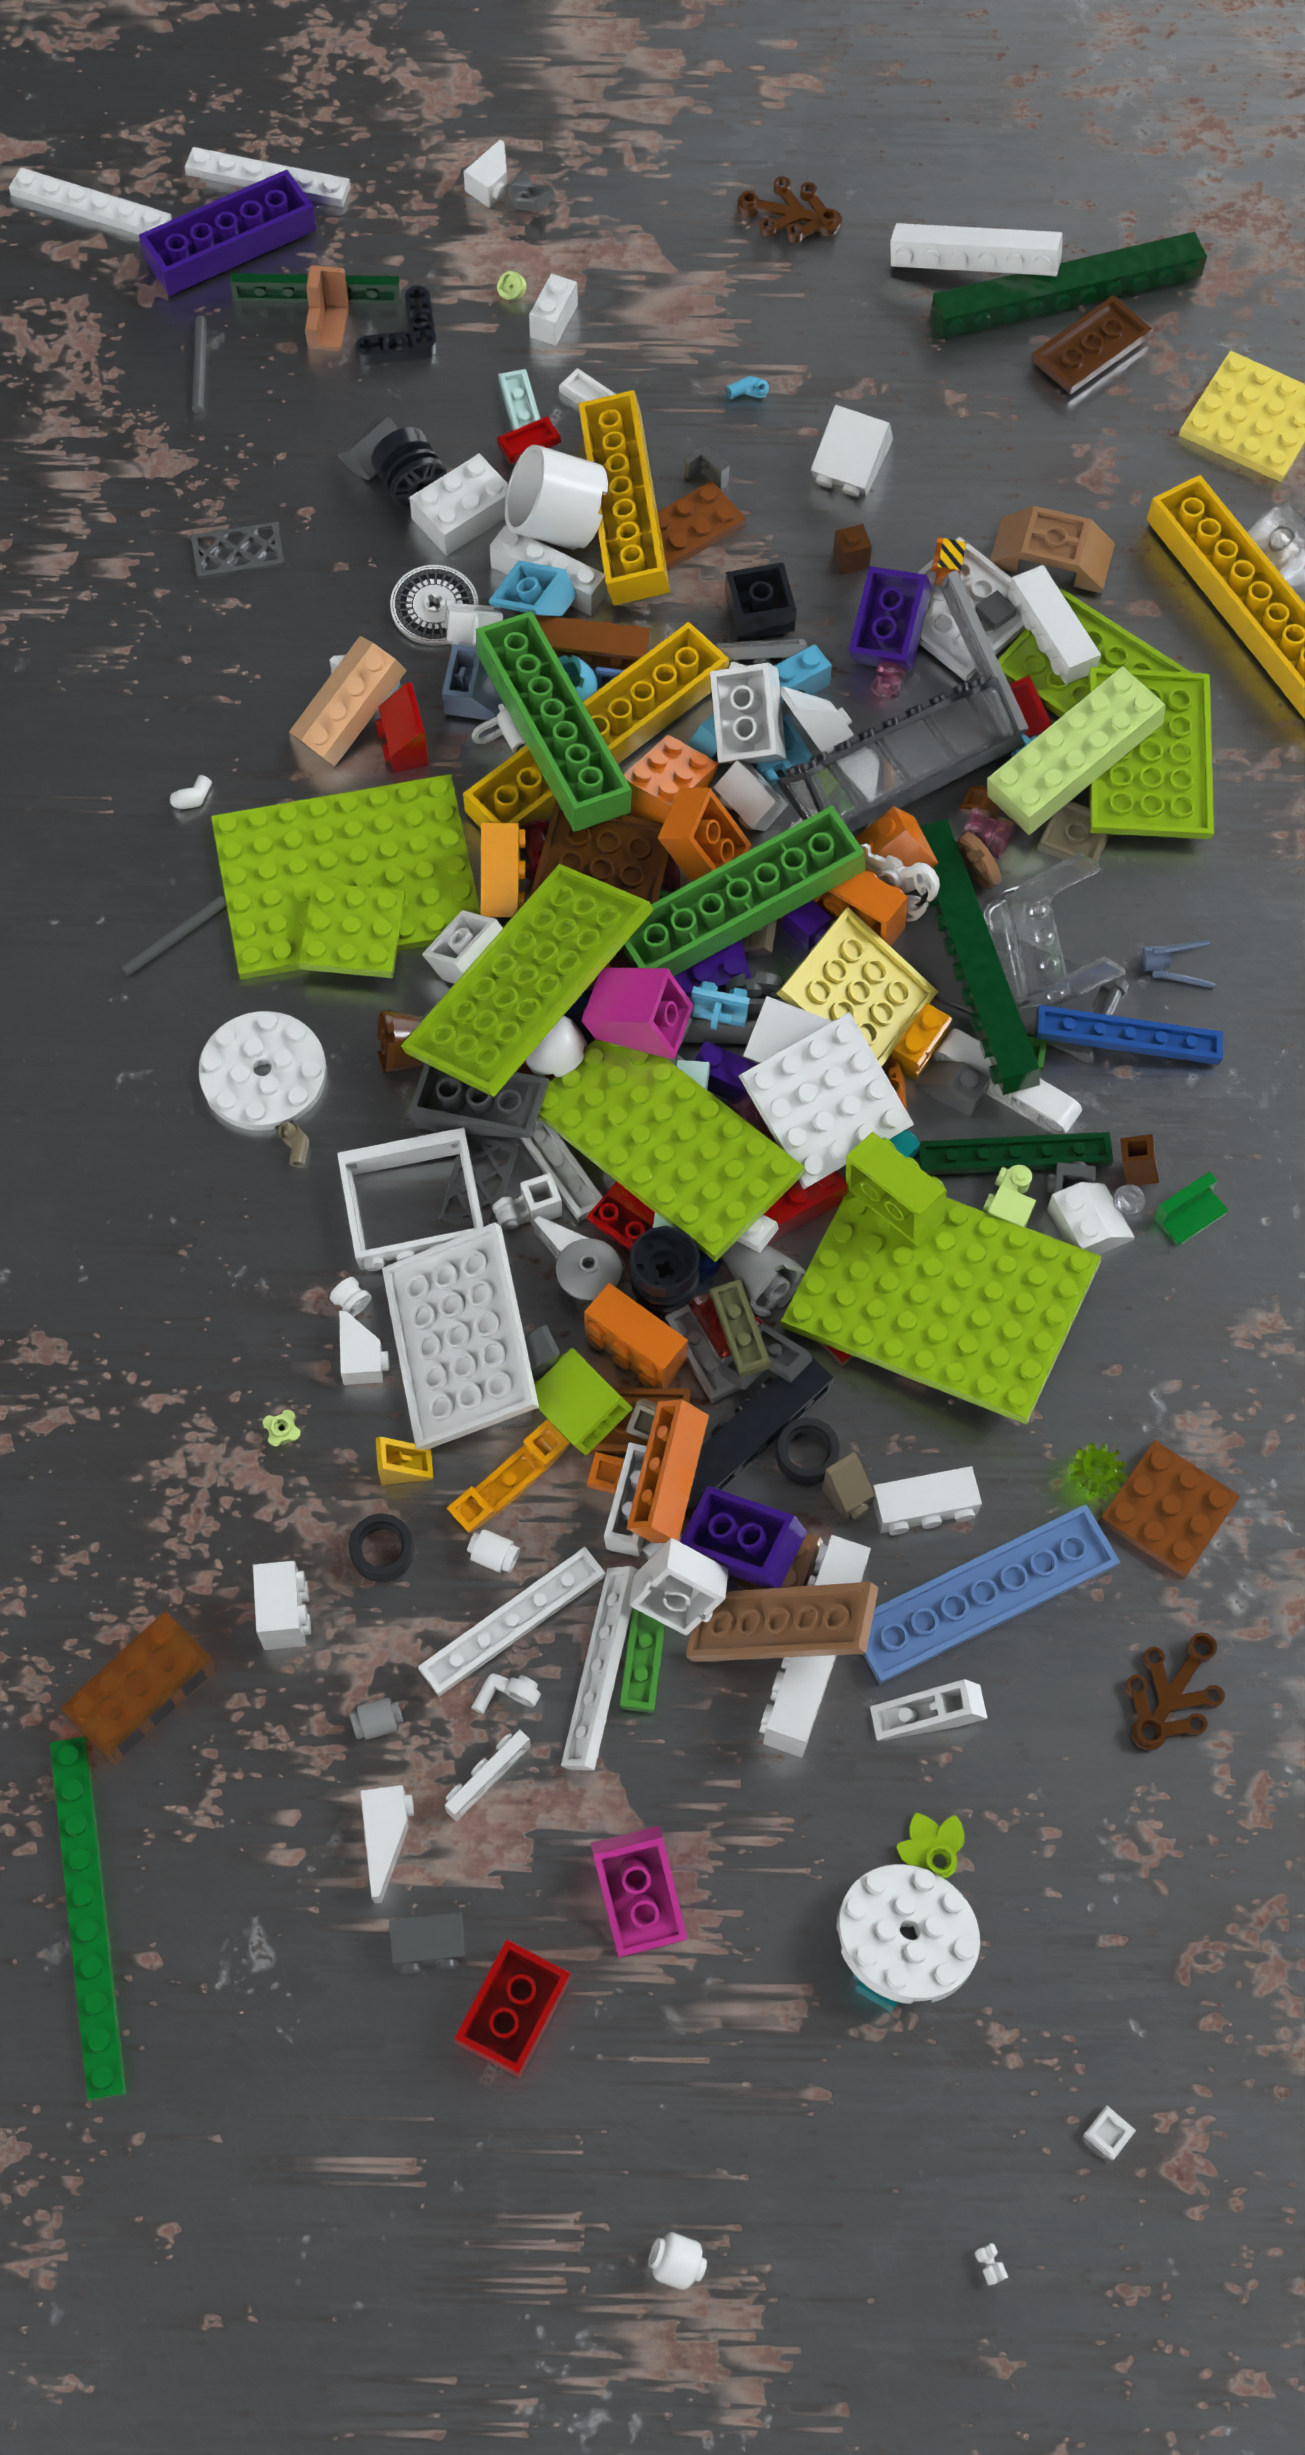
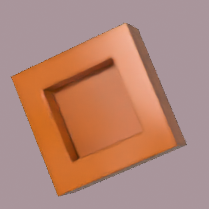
[587,1452,624,1494]

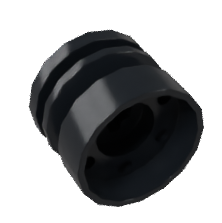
[371,427,447,507]
[630,1226,700,1313]

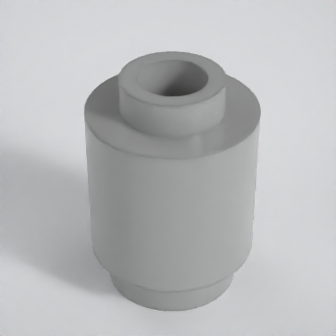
[349,1697,403,1740]

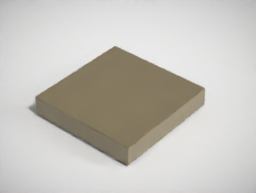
[1037,801,1110,872]

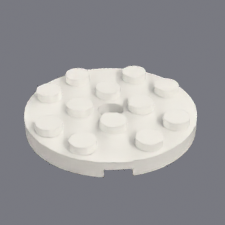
[199,1011,327,1130]
[837,1865,980,2004]

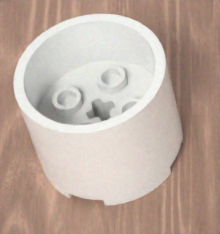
[505,445,608,550]

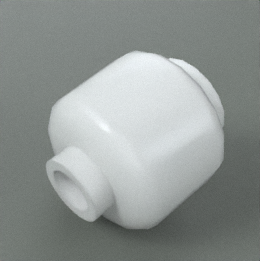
[648,2232,707,2290]

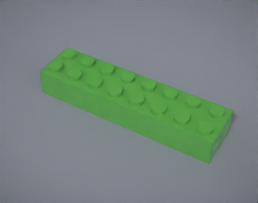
[476,611,632,832]
[621,805,866,976]

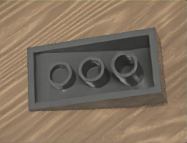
[408,1063,550,1138]

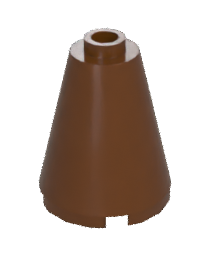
[377,1010,425,1073]

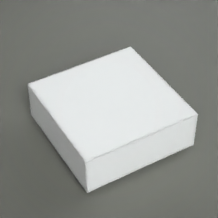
[1083,2106,1136,2160]

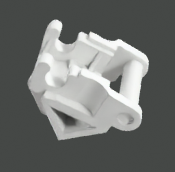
[445,600,503,647]

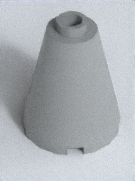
[722,1241,805,1316]

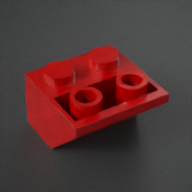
[586,1181,655,1251]

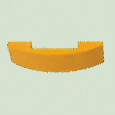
[446,1419,570,1534]

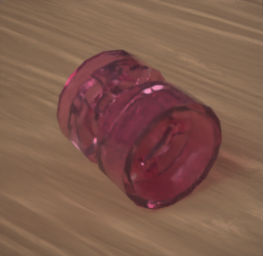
[961,806,1016,859]

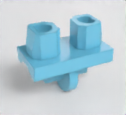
[690,981,750,1031]

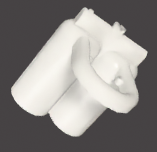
[472,704,526,754]

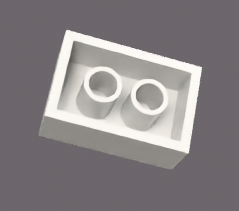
[410,453,509,556]

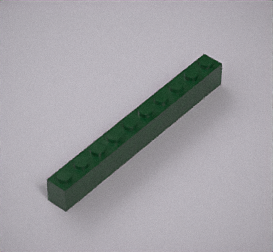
[931,231,1207,338]
[920,818,1040,1095]

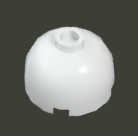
[525,1016,587,1078]

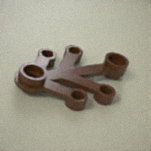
[737,176,842,243]
[1125,1632,1225,1751]

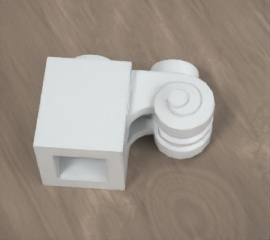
[492,1173,562,1229]

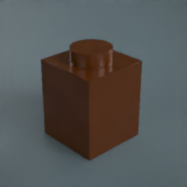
[833,524,872,575]
[1120,1134,1159,1187]

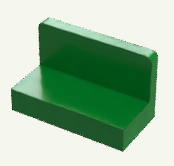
[1154,1171,1228,1246]

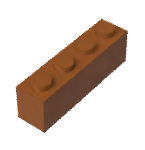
[534,614,650,670]

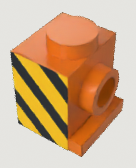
[931,537,967,586]

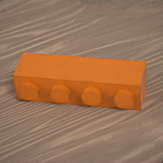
[626,1399,709,1543]

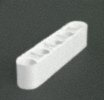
[933,1029,1082,1134]

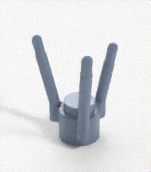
[1143,940,1215,988]

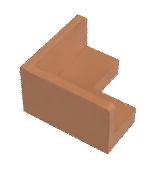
[305,265,349,351]

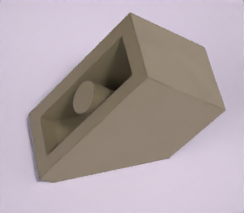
[822,1452,875,1522]

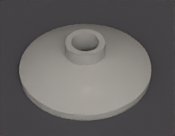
[556,1238,622,1301]

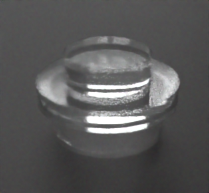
[1113,1185,1145,1216]

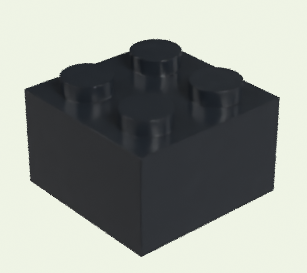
[725,562,797,641]

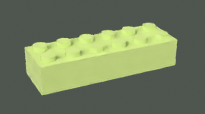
[987,666,1165,835]

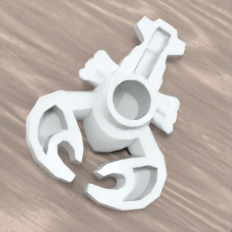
[860,843,940,922]

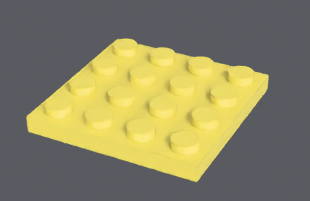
[1179,350,1305,483]
[776,907,939,1067]

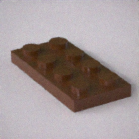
[1032,295,1153,395]

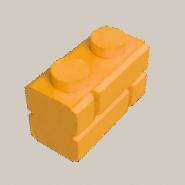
[891,1003,953,1081]

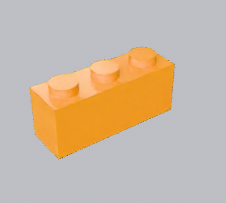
[481,822,526,917]

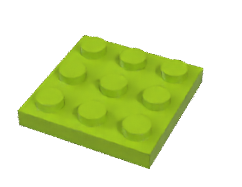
[299,882,406,978]

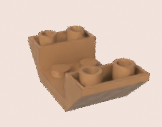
[990,506,1115,593]

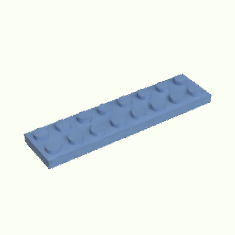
[863,1504,1120,1685]

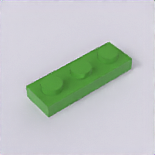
[620,1608,665,1713]

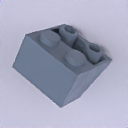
[442,644,505,720]

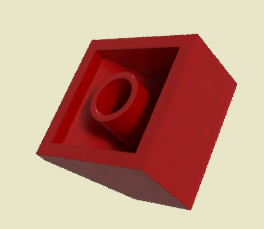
[375,682,429,773]

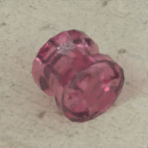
[871,662,906,699]

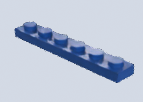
[1035,1005,1223,1065]

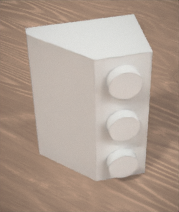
[710,663,786,763]

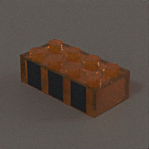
[61,1611,218,1766]

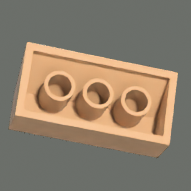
[289,636,407,767]

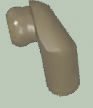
[278,1121,309,1168]

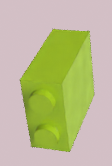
[534,1348,633,1456]

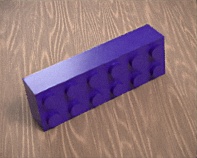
[139,169,317,296]

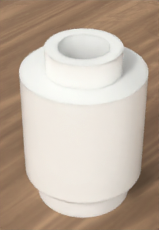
[467,1529,520,1573]

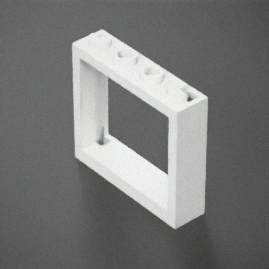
[337,1127,484,1271]

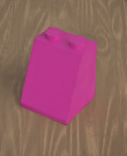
[582,968,694,1059]

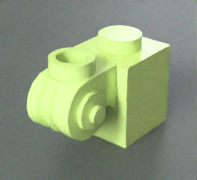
[982,1165,1036,1227]

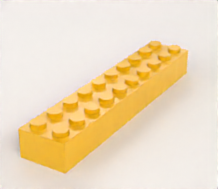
[1146,475,1305,719]
[463,622,729,828]

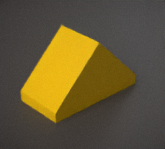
[375,1437,434,1485]

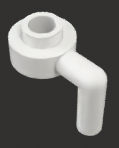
[471,1673,541,1714]

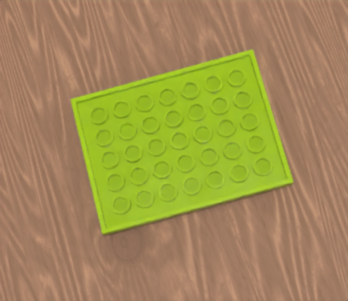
[211,774,481,980]
[781,1190,1102,1425]

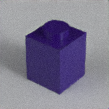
[782,900,832,951]

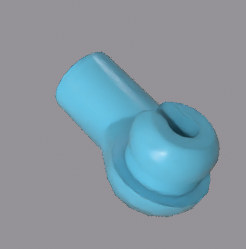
[726,376,769,399]

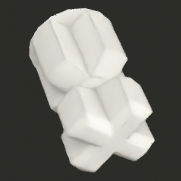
[975,2243,1008,2286]

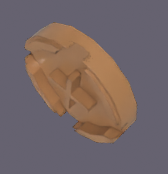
[957,832,1002,890]

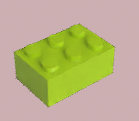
[846,1131,946,1246]

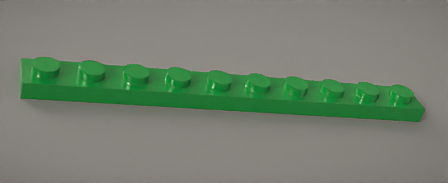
[50,1736,126,2102]

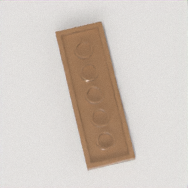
[685,1582,878,1662]

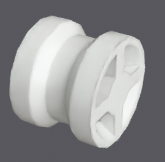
[329,1277,371,1317]

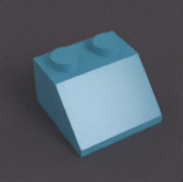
[488,561,577,616]

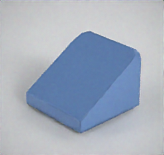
[596,667,624,689]

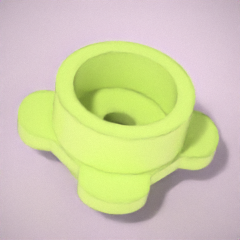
[263,1410,300,1447]

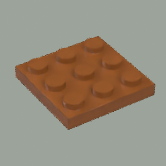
[1099,1440,1240,1578]

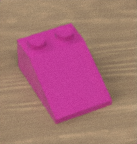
[591,1825,688,1957]

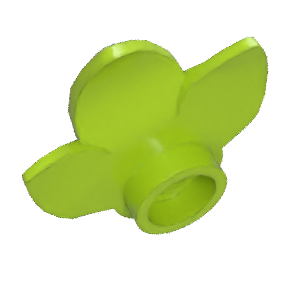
[896,1813,965,1879]

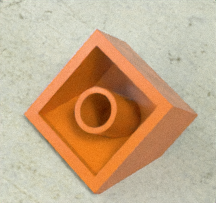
[855,806,938,870]

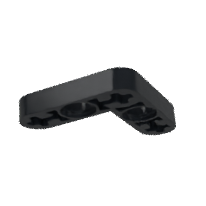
[355,285,437,365]

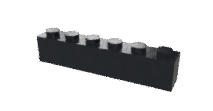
[685,1356,834,1520]

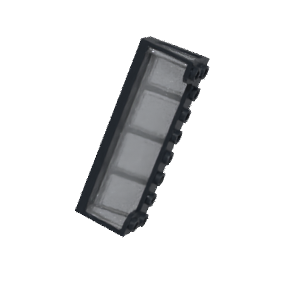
[776,676,1025,832]

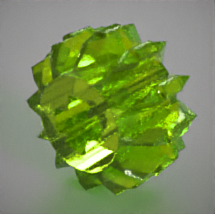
[1069,1442,1127,1500]

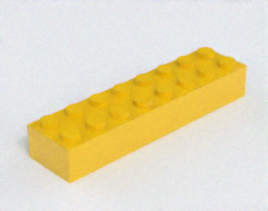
[578,390,671,606]

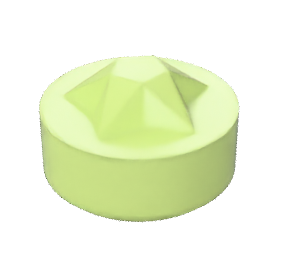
[497,271,526,302]

